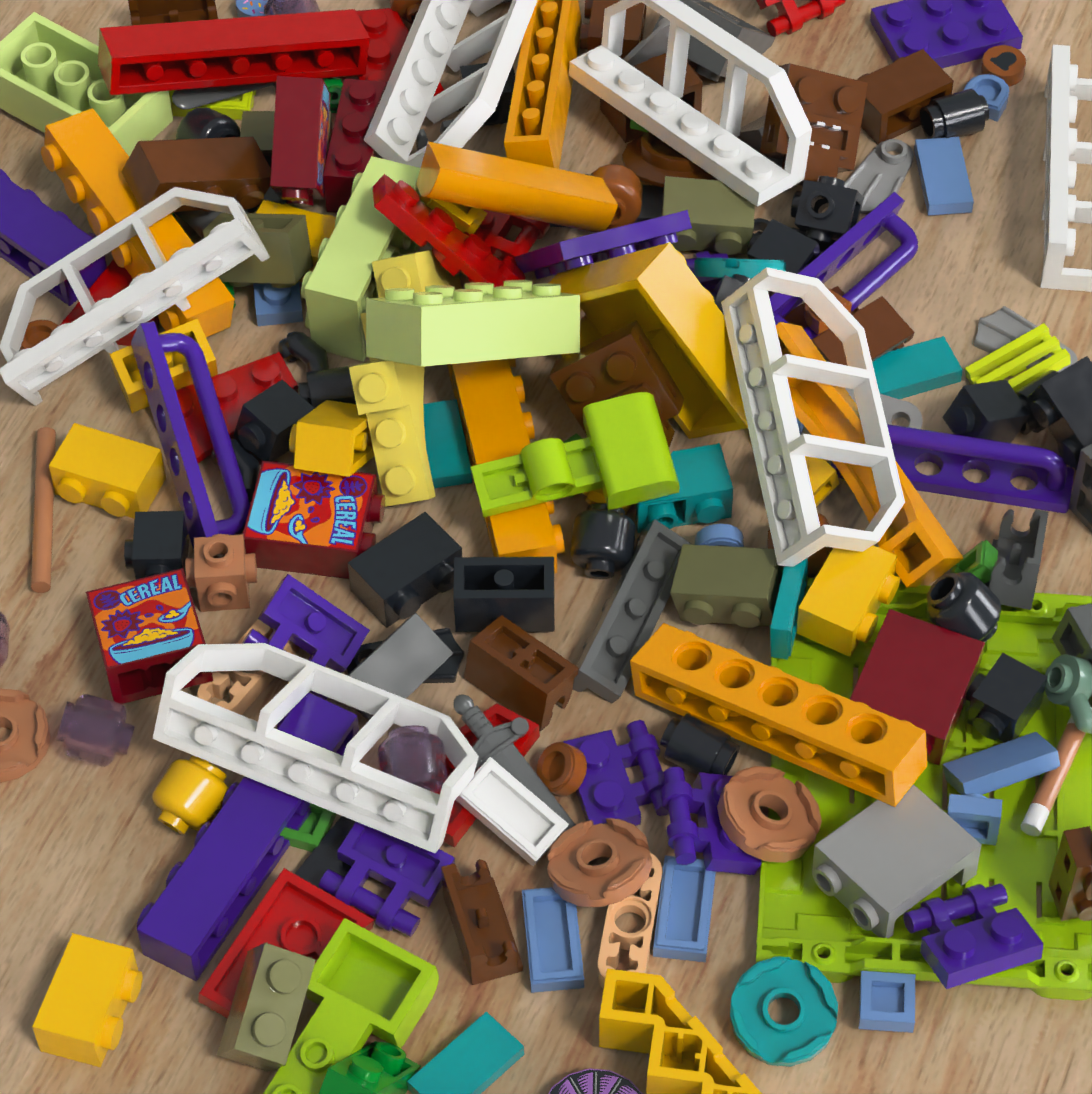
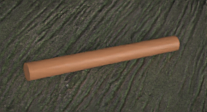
[31,427,56,593]

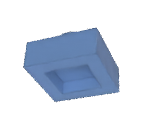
[253,282,303,326]
[947,793,1002,845]
[859,971,916,1033]

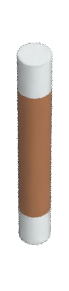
[1020,707,1092,837]

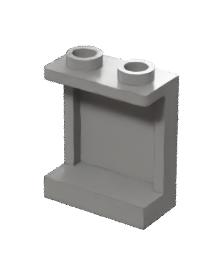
[812,784,982,938]

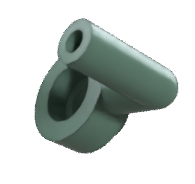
[1045,654,1092,734]

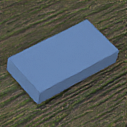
[914,136,974,216]
[943,732,1061,795]
[653,855,716,962]
[522,887,584,993]

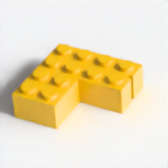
[548,242,748,439]

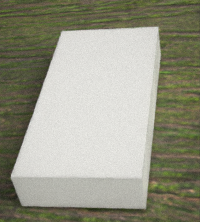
[455,757,569,866]

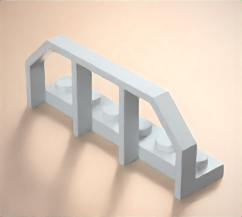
[364,0,537,168]
[568,0,812,207]
[1040,45,1092,292]
[0,187,270,406]
[721,267,905,567]
[152,643,479,853]

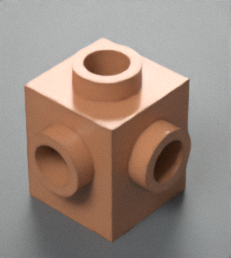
[185,534,257,612]

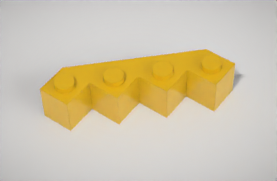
[599,969,762,1094]

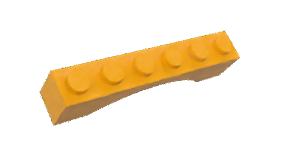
[776,322,964,588]

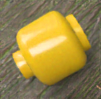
[152,755,228,835]

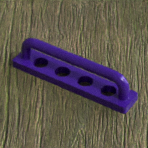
[770,192,918,340]
[131,321,251,551]
[831,424,1074,513]

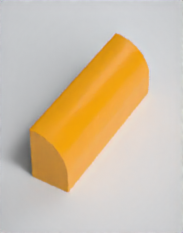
[416,141,618,233]

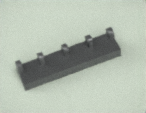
[572,519,693,703]

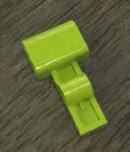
[470,392,680,518]
[263,918,439,1094]

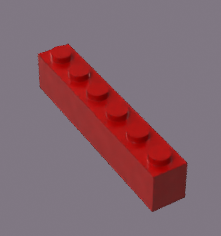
[98,9,370,95]

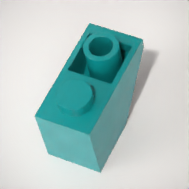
[636,443,734,533]

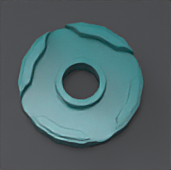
[694,258,786,278]
[730,956,838,1067]

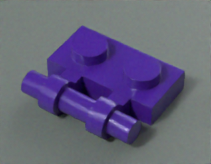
[242,574,370,700]
[563,720,669,826]
[661,767,762,875]
[319,822,455,937]
[903,883,1044,989]

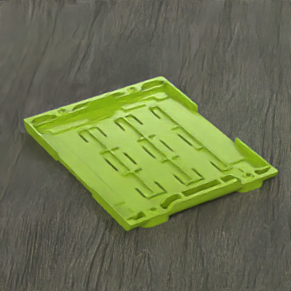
[755,578,1092,1001]

